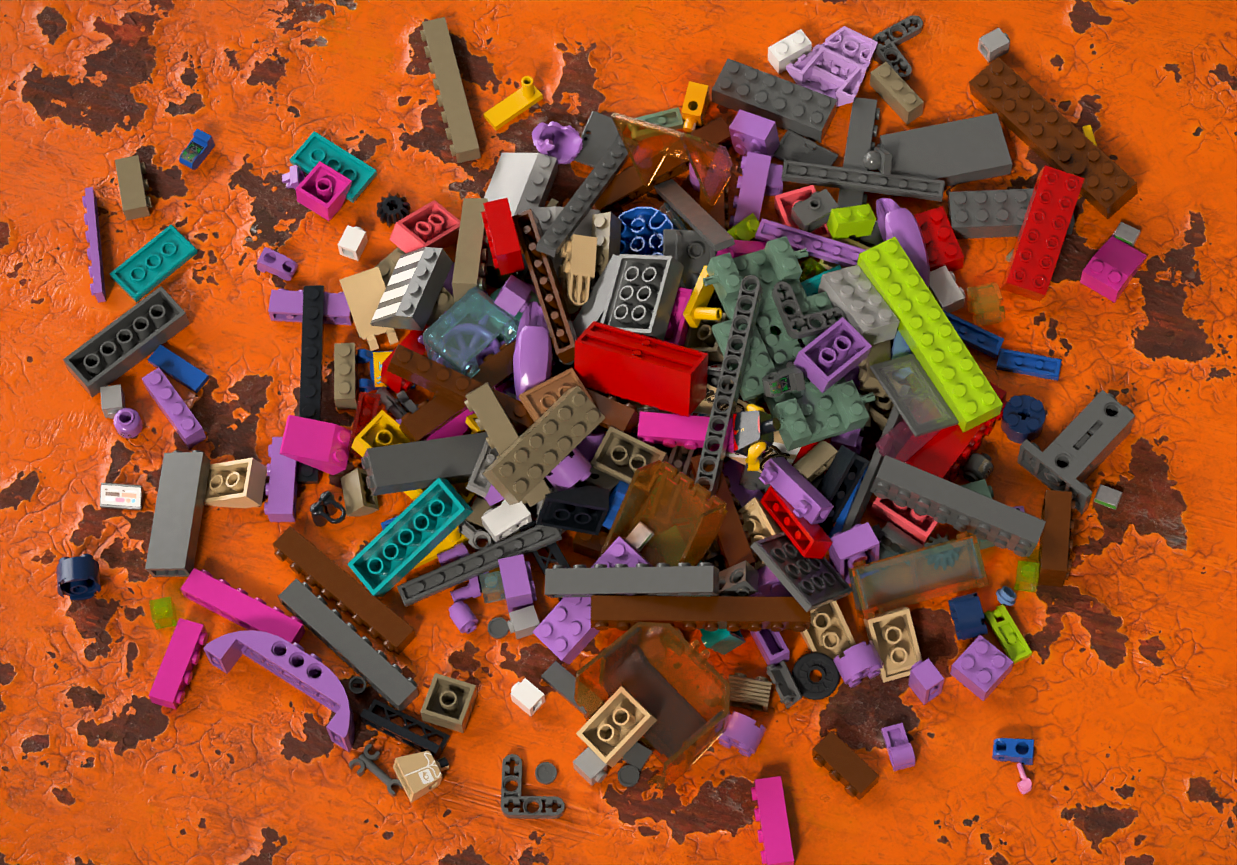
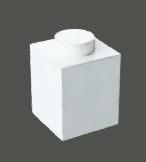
[338,225,368,261]
[510,678,545,716]

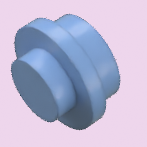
[996,586,1017,606]

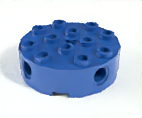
[618,207,680,256]

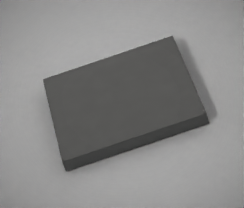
[750,532,853,612]

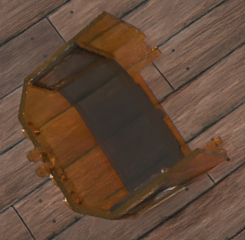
[574,622,730,791]

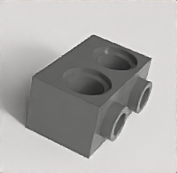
[710,560,758,597]

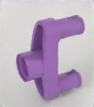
[437,543,489,603]

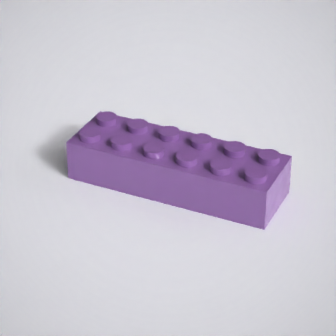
[533,536,653,665]

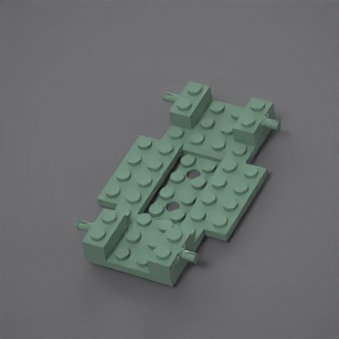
[703,236,875,451]

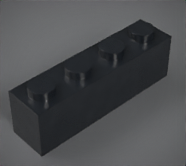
[817,445,870,535]

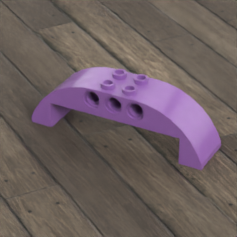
[203,630,355,752]

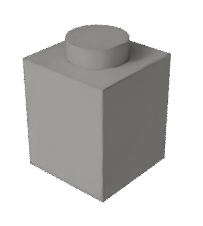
[978,28,1010,63]
[100,384,126,419]
[507,605,540,639]
[573,747,608,786]

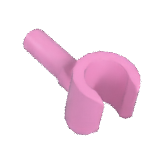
[1017,763,1032,794]

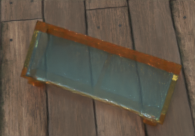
[848,532,989,619]

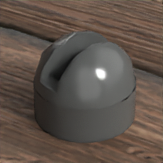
[349,676,367,694]

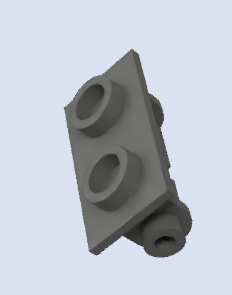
[766,660,803,709]

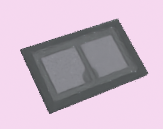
[870,354,959,437]

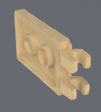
[339,267,399,351]

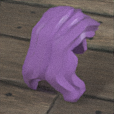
[532,121,583,164]

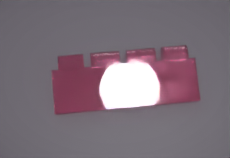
[876,398,942,463]

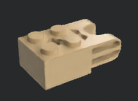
[558,234,597,314]

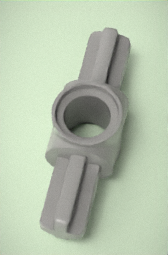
[459,520,495,552]

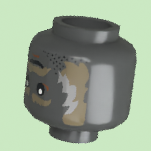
[962,452,994,483]

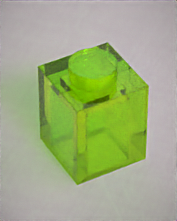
[1014,561,1040,592]
[149,597,177,629]

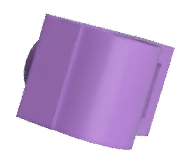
[881,723,915,771]

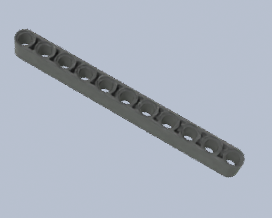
[694,275,763,501]

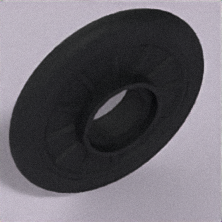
[792,652,840,700]

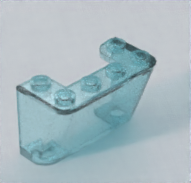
[423,287,519,378]

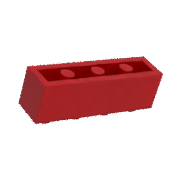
[760,485,833,559]

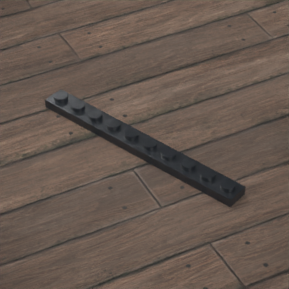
[297,285,325,484]

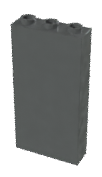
[877,113,1012,197]

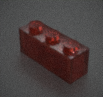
[348,392,383,460]

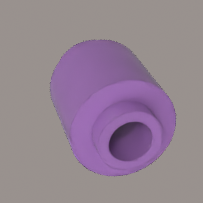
[449,601,478,634]

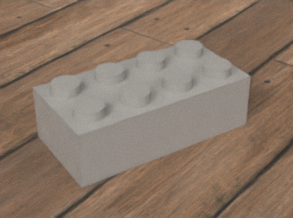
[818,265,900,345]

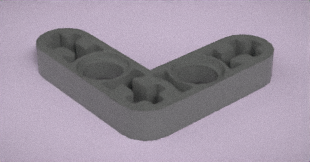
[873,15,923,81]
[772,281,846,339]
[501,754,565,819]

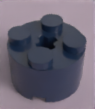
[1001,395,1045,444]
[56,554,101,600]
[948,592,988,640]

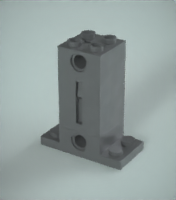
[1017,390,1135,514]

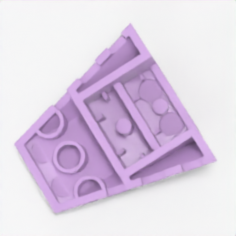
[786,26,878,107]

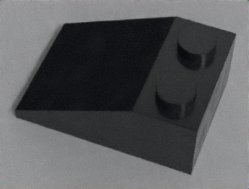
[536,485,609,536]

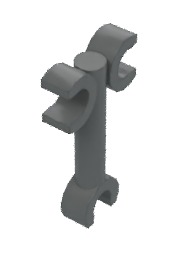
[349,744,403,797]

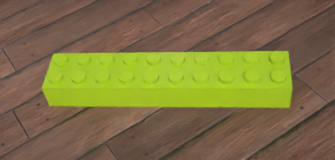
[857,237,1003,433]

